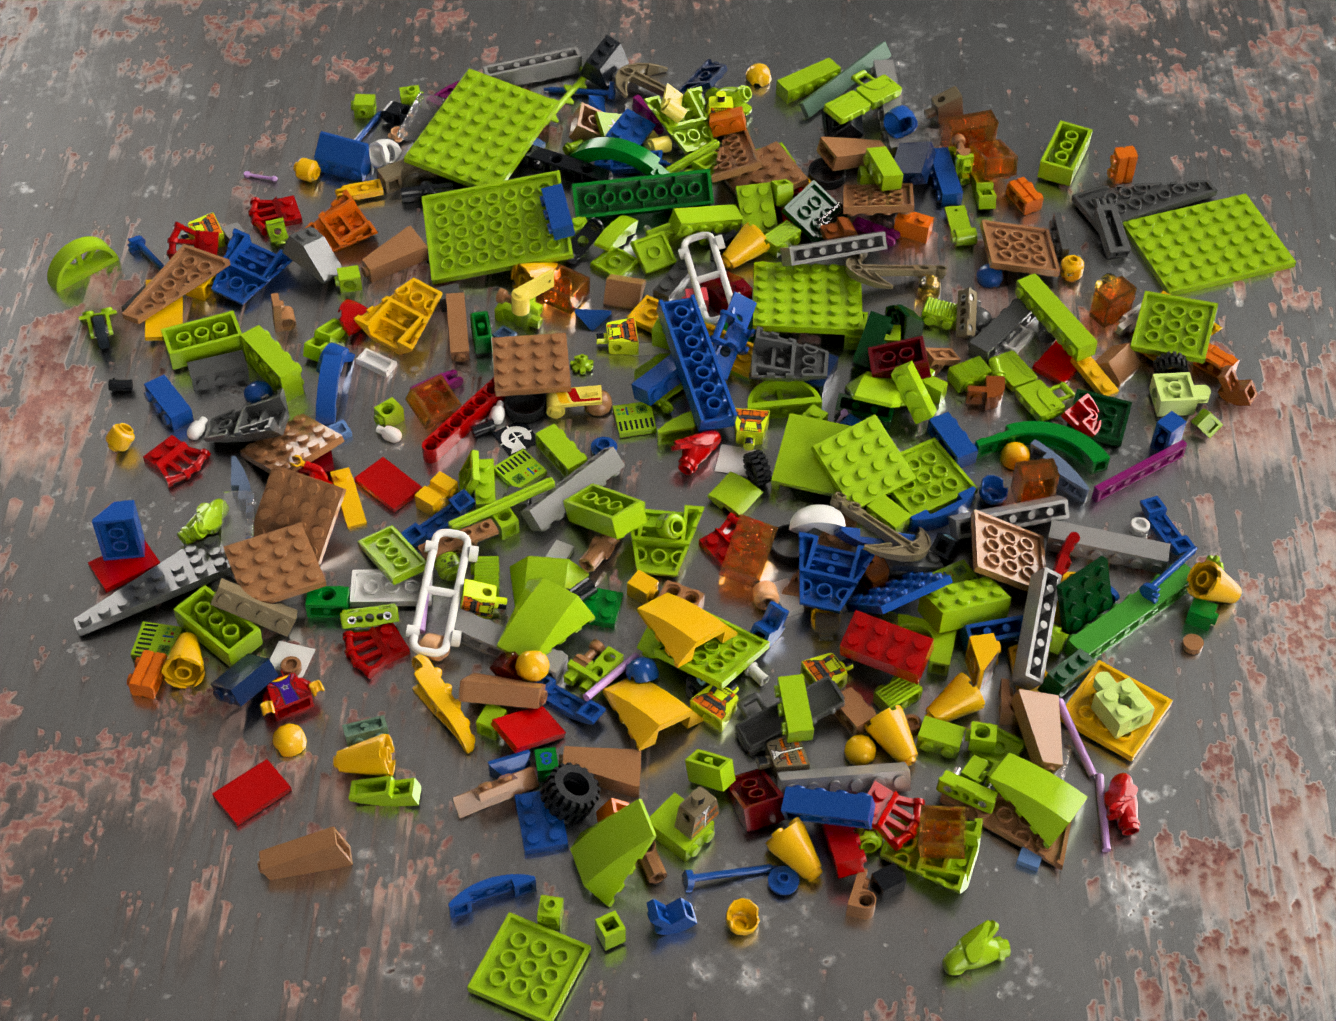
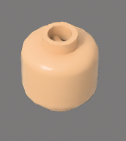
[752,580,780,610]
[418,633,450,662]

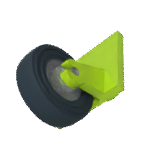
[79,307,118,349]

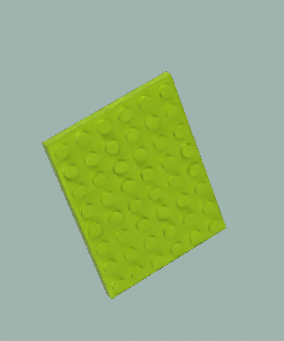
[404,68,559,187]
[421,170,574,285]
[1122,193,1296,296]

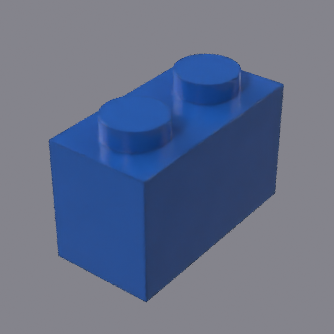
[1150,411,1187,453]

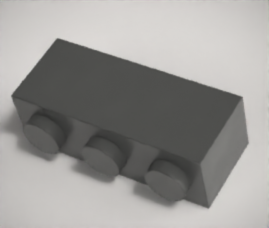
[187,350,249,391]

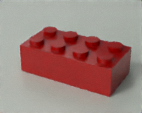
[840,610,934,685]

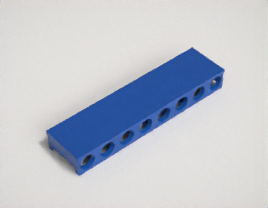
[656,295,737,432]

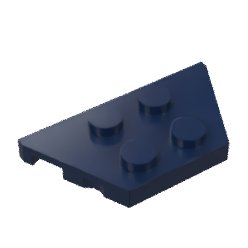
[678,59,728,94]

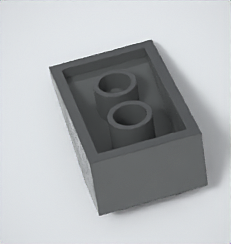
[283,226,342,284]

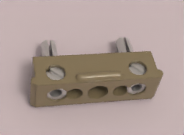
[956,287,981,339]

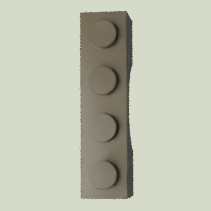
[376,159,437,194]
[210,578,298,637]

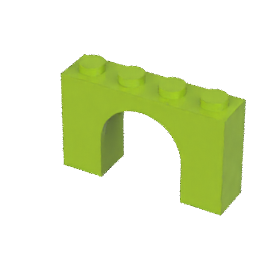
[875,611,957,677]

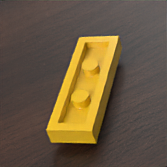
[1070,356,1119,397]

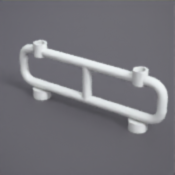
[678,232,740,324]
[406,529,479,657]

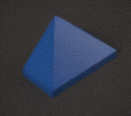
[588,95,606,112]
[575,309,612,332]
[488,749,531,779]

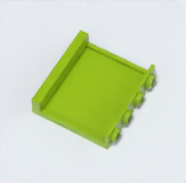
[771,413,851,497]

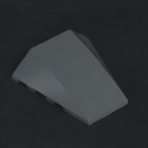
[749,326,829,382]
[204,387,289,443]

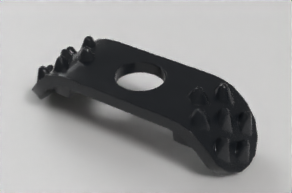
[565,217,604,264]

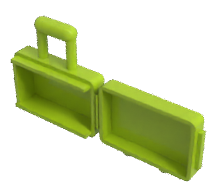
[823,70,902,124]
[988,350,1075,422]

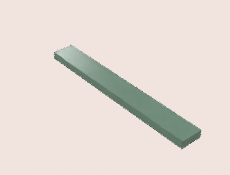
[799,41,892,118]

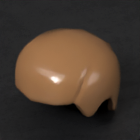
[585,390,613,417]

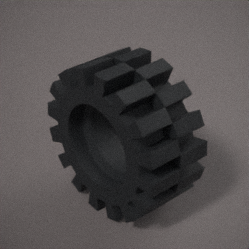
[1153,351,1189,374]
[743,449,772,487]

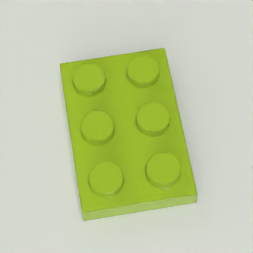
[735,182,778,235]

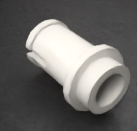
[744,662,770,687]

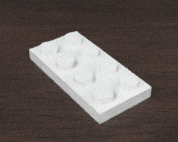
[350,569,434,607]

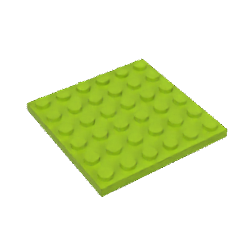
[753,261,863,335]

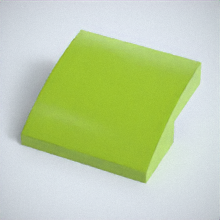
[707,471,763,518]

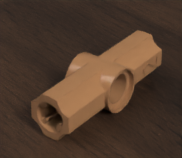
[579,534,621,573]
[637,841,667,884]

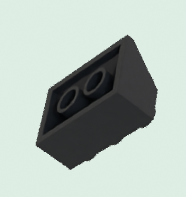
[580,35,629,90]
[822,91,864,139]

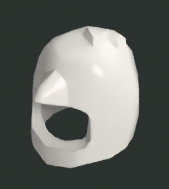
[369,139,402,169]

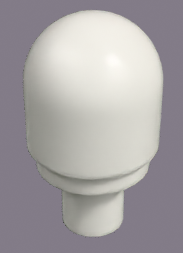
[489,400,505,425]
[186,416,208,440]
[376,425,402,443]

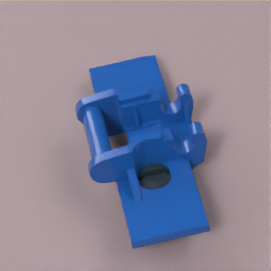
[710,292,757,380]

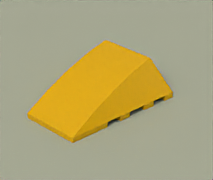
[354,277,443,355]
[637,593,738,668]
[602,677,704,751]

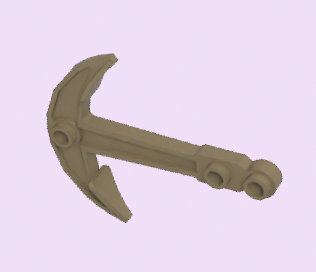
[614,63,684,98]
[845,253,947,289]
[830,492,931,562]

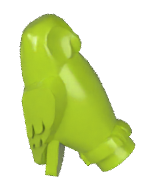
[705,85,752,116]
[177,498,230,546]
[942,920,1011,976]

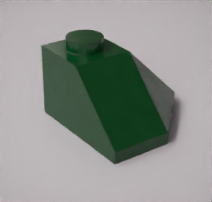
[885,304,924,340]

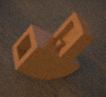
[819,217,858,240]
[1218,365,1258,406]
[965,376,1005,410]
[859,555,890,591]

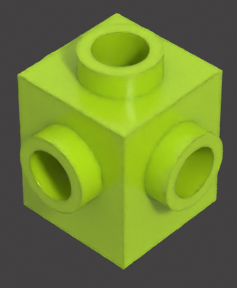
[399,85,425,109]
[1048,624,1069,655]

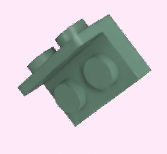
[342,715,389,747]

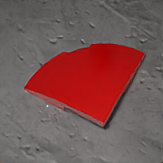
[338,299,368,336]
[1061,393,1101,437]

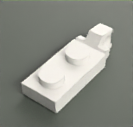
[1115,303,1142,336]

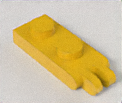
[335,179,384,200]

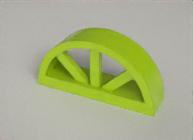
[47,236,119,293]
[747,381,822,419]

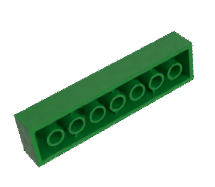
[570,169,714,220]

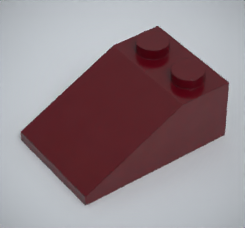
[699,270,753,314]
[868,335,931,379]
[726,769,787,832]

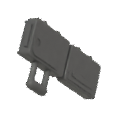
[735,676,845,756]

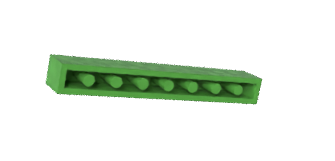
[1065,563,1191,659]

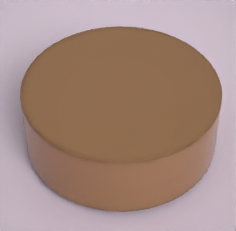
[1182,634,1204,654]
[280,656,302,676]
[905,714,922,736]

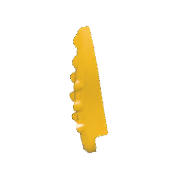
[411,654,476,754]

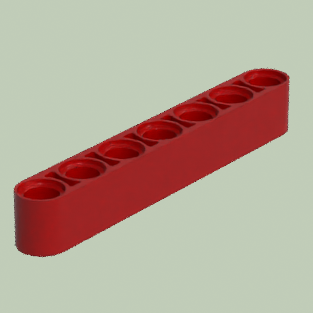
[422,377,505,464]

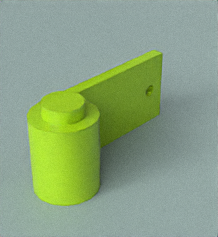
[944,205,978,246]

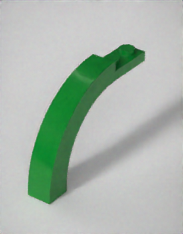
[570,137,670,176]
[975,421,1110,475]

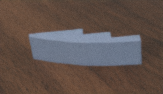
[1029,439,1089,503]
[231,456,256,527]

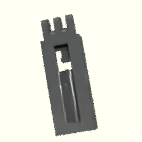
[1093,197,1131,259]

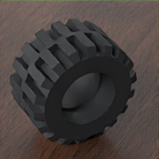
[540,762,601,823]

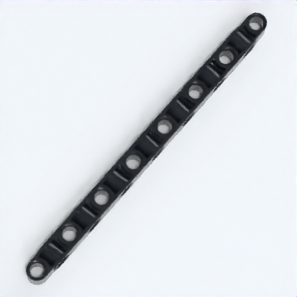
[380,101,613,184]

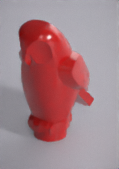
[671,430,721,475]
[1104,773,1140,836]

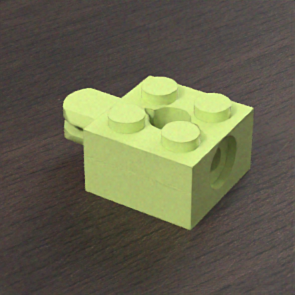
[1149,372,1211,417]
[1091,672,1155,739]

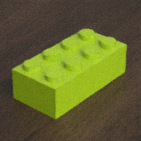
[1037,120,1093,186]
[161,310,243,370]
[240,325,304,402]
[563,483,647,539]
[917,577,1012,633]
[174,585,263,668]

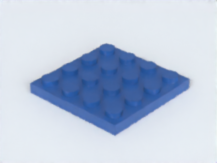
[846,571,953,614]

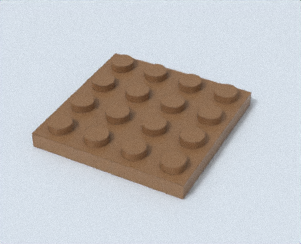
[723,141,809,197]
[843,183,914,216]
[980,220,1061,277]
[492,333,571,397]
[240,414,345,474]
[248,464,347,565]
[971,509,1046,592]
[223,522,327,604]

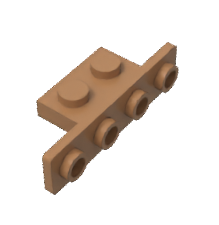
[418,519,499,561]
[452,766,539,818]

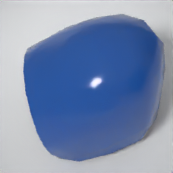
[883,105,918,139]

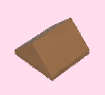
[603,274,646,310]
[1095,342,1142,386]

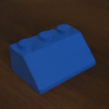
[314,131,371,182]
[92,500,145,561]

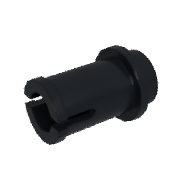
[108,378,133,393]
[470,418,496,438]

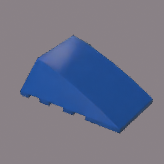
[211,228,293,305]
[799,531,875,614]

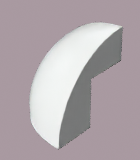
[789,504,845,536]

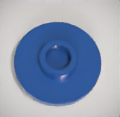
[591,437,617,455]
[768,866,799,895]

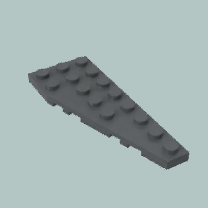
[1072,180,1218,233]
[73,535,232,636]

